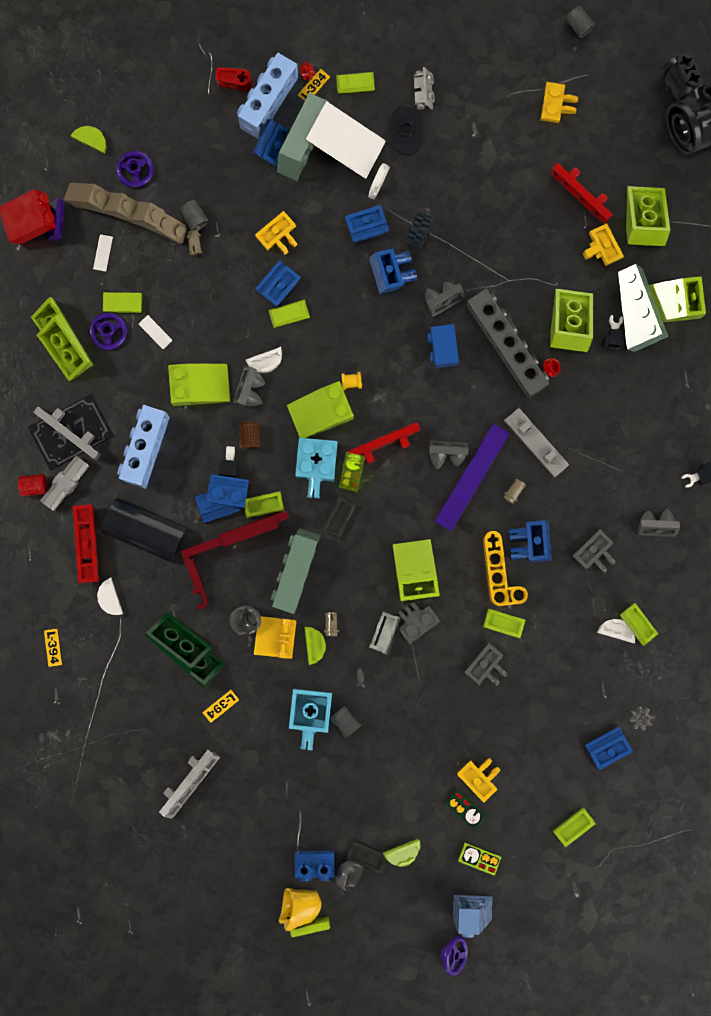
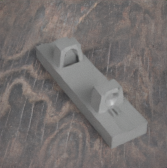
[33,407,101,461]
[504,408,569,478]
[159,750,220,819]

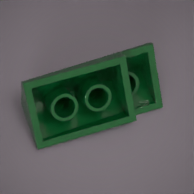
[145,613,225,687]

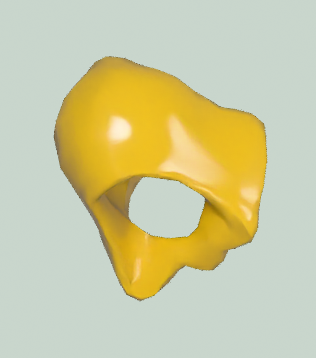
[279,888,321,931]

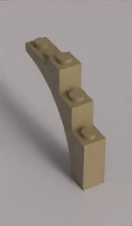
[63,183,188,244]

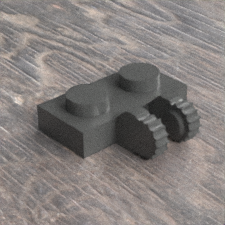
[572,529,616,573]
[464,643,508,686]

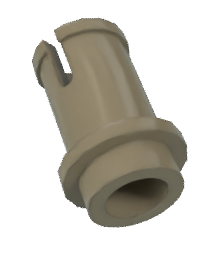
[186,230,202,255]
[504,479,526,504]
[324,612,339,637]

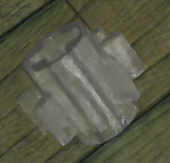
[629,706,654,731]

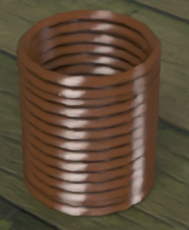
[239,421,260,448]

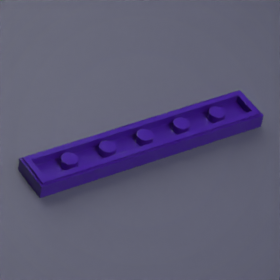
[435,424,510,532]

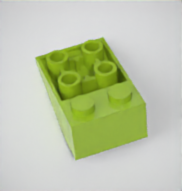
[649,276,706,322]
[392,539,440,601]

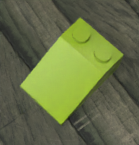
[626,186,670,246]
[550,289,593,352]
[168,364,230,406]
[287,381,354,438]

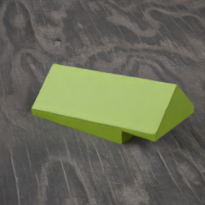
[31,297,94,381]

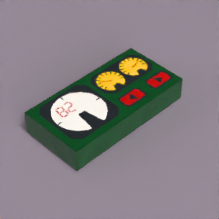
[445,789,487,830]

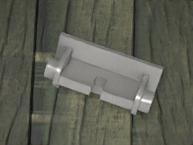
[414,67,435,110]

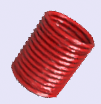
[18,474,47,496]

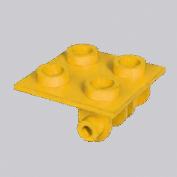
[254,616,297,659]

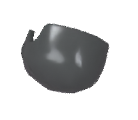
[229,605,261,635]
[335,860,363,891]

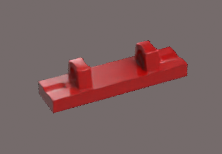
[550,163,613,224]
[346,422,420,464]
[73,504,99,583]

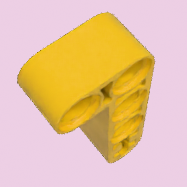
[483,531,528,606]

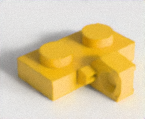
[582,223,624,266]

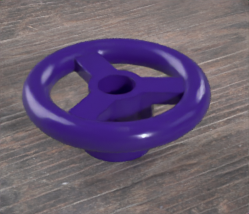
[116,151,154,188]
[89,313,127,350]
[441,936,468,976]

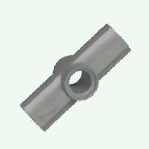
[40,456,89,511]

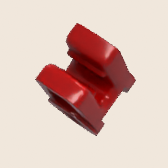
[215,67,253,92]

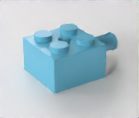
[296,438,338,499]
[289,689,332,750]

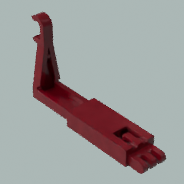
[181,511,289,609]

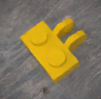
[541,82,578,123]
[255,211,298,255]
[456,758,501,803]

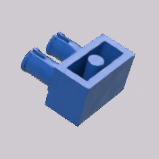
[369,248,417,294]
[427,324,459,368]
[509,520,552,563]
[295,851,335,881]

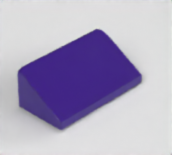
[47,198,64,240]

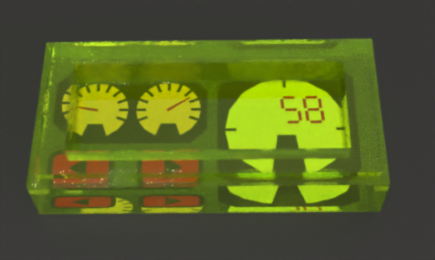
[339,452,365,492]

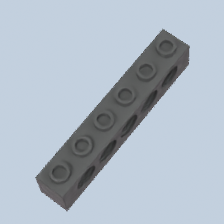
[466,289,549,399]

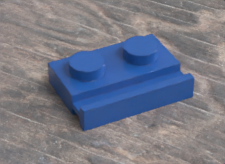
[253,119,290,167]
[345,205,389,244]
[255,260,301,307]
[206,474,249,508]
[195,493,240,523]
[585,726,633,770]

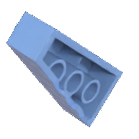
[453,895,493,938]

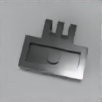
[398,601,440,644]

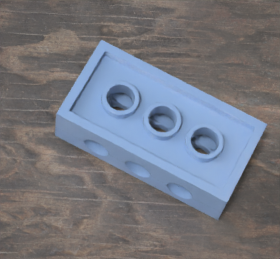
[237,53,298,139]
[117,405,170,489]

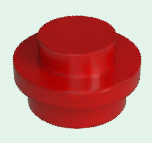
[300,61,315,80]
[543,358,561,377]

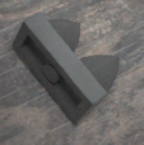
[425,282,465,317]
[233,367,265,406]
[429,441,468,469]
[638,508,680,537]

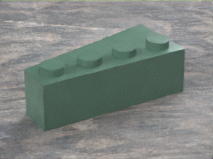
[277,93,330,181]
[271,528,321,614]

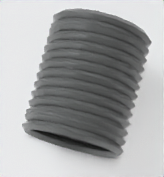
[565,6,595,38]
[179,200,208,231]
[329,706,361,738]

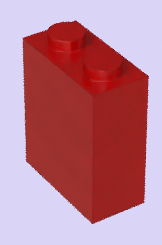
[0,189,56,245]

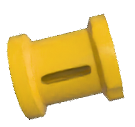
[341,372,362,391]

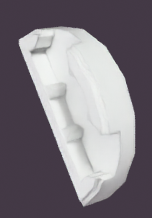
[368,163,390,200]
[246,347,282,373]
[97,578,123,615]
[597,619,635,643]

